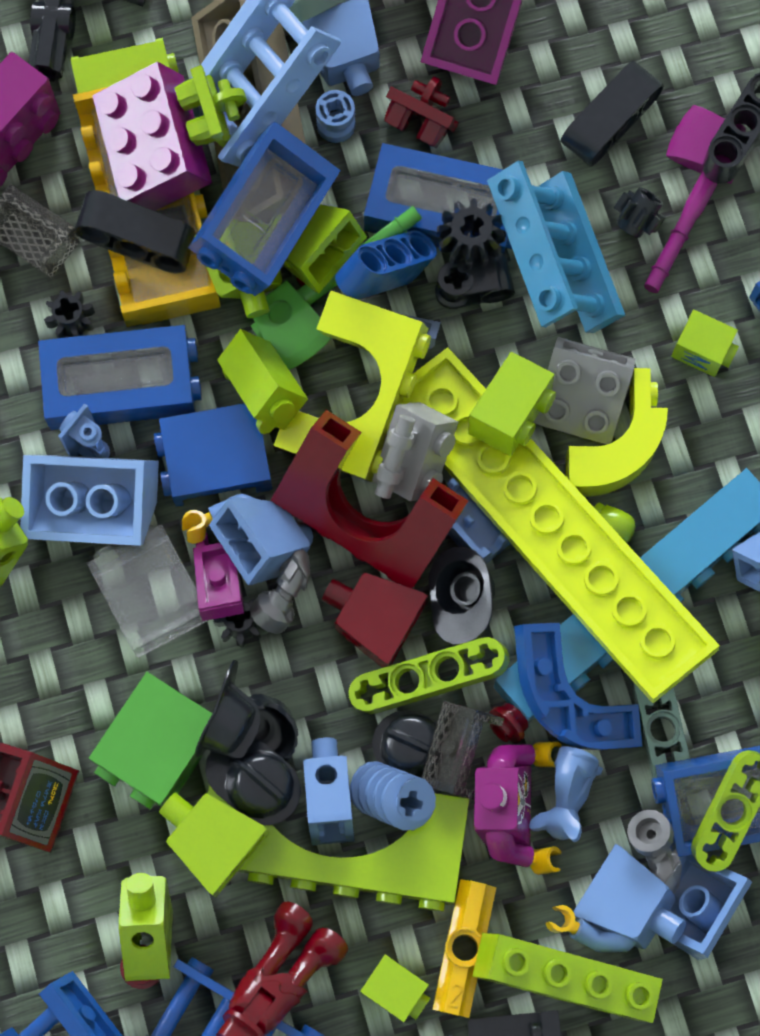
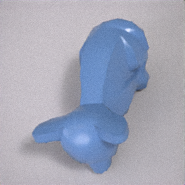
[529,746,603,842]

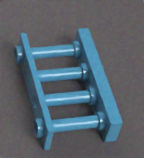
[487,161,626,333]

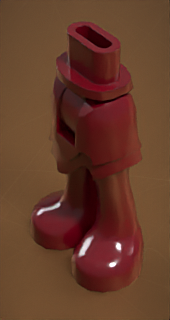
[216,901,349,1036]

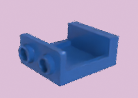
[154,403,273,507]

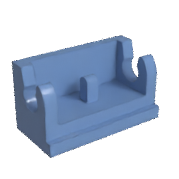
[447,478,511,564]

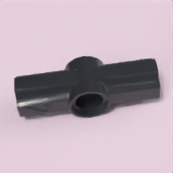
[28,0,76,82]

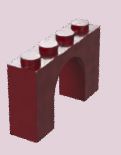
[270,410,469,589]

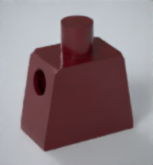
[322,573,428,668]

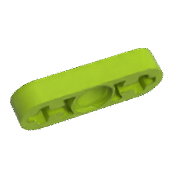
[691,750,760,872]

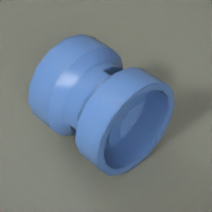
[315,90,356,143]

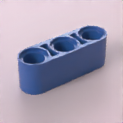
[335,230,437,299]

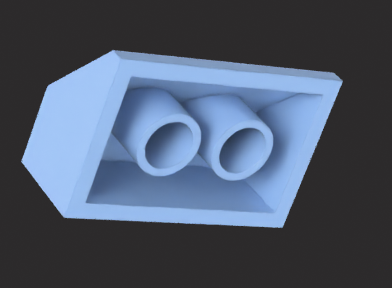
[20,455,159,546]

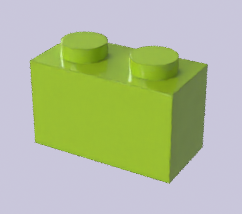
[468,352,556,456]

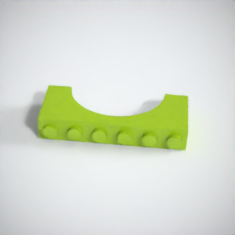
[208,785,469,912]

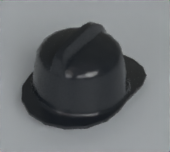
[429,546,495,645]
[195,660,261,759]
[372,710,471,793]
[205,738,301,825]

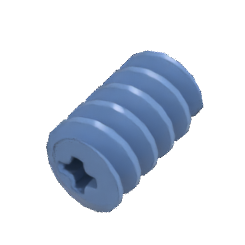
[350,761,436,830]

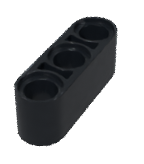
[560,61,664,167]
[702,73,760,184]
[74,190,197,274]

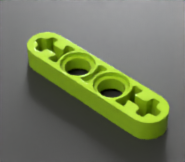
[349,637,510,714]

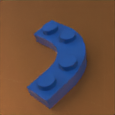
[514,623,643,750]

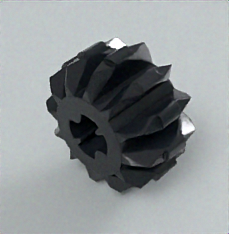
[436,197,506,270]

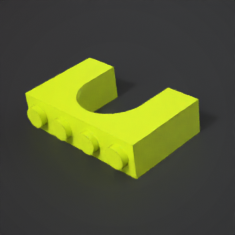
[274,290,431,482]

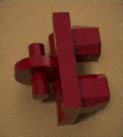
[384,76,459,148]

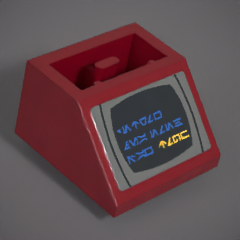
[0,742,80,853]

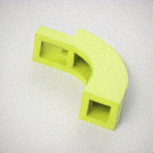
[565,368,668,497]

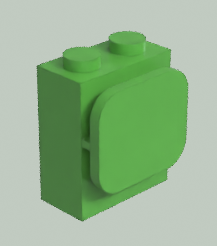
[89,672,212,810]

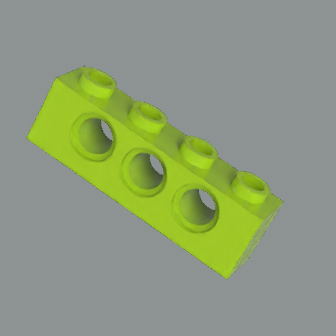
[472,933,663,1023]

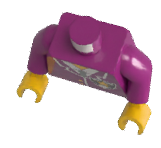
[474,742,562,875]

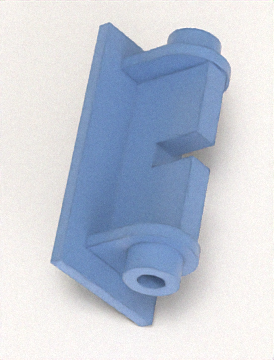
[58,404,110,458]

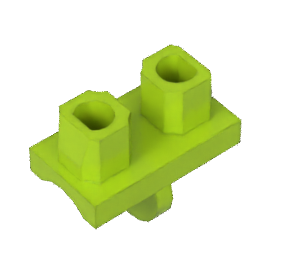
[174,65,247,148]

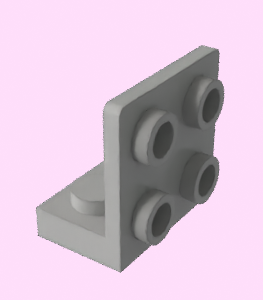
[534,337,635,444]

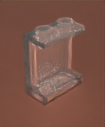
[87,524,208,658]

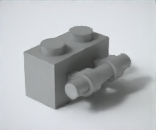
[372,402,458,501]

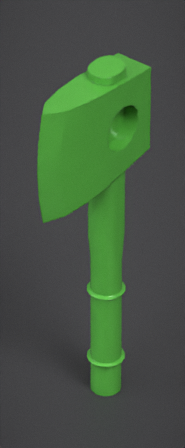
[250,206,423,370]

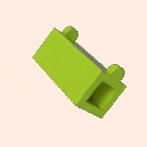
[70,38,179,93]
[217,329,308,434]

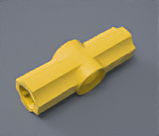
[432,879,497,1018]

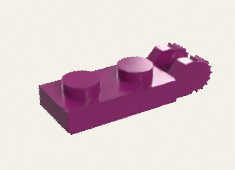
[193,532,244,621]

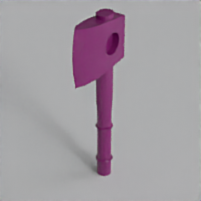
[644,105,746,293]

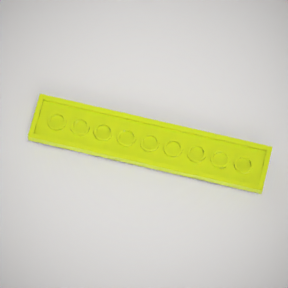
[401,347,720,703]

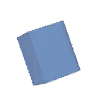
[670,855,752,960]

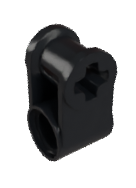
[435,252,515,309]

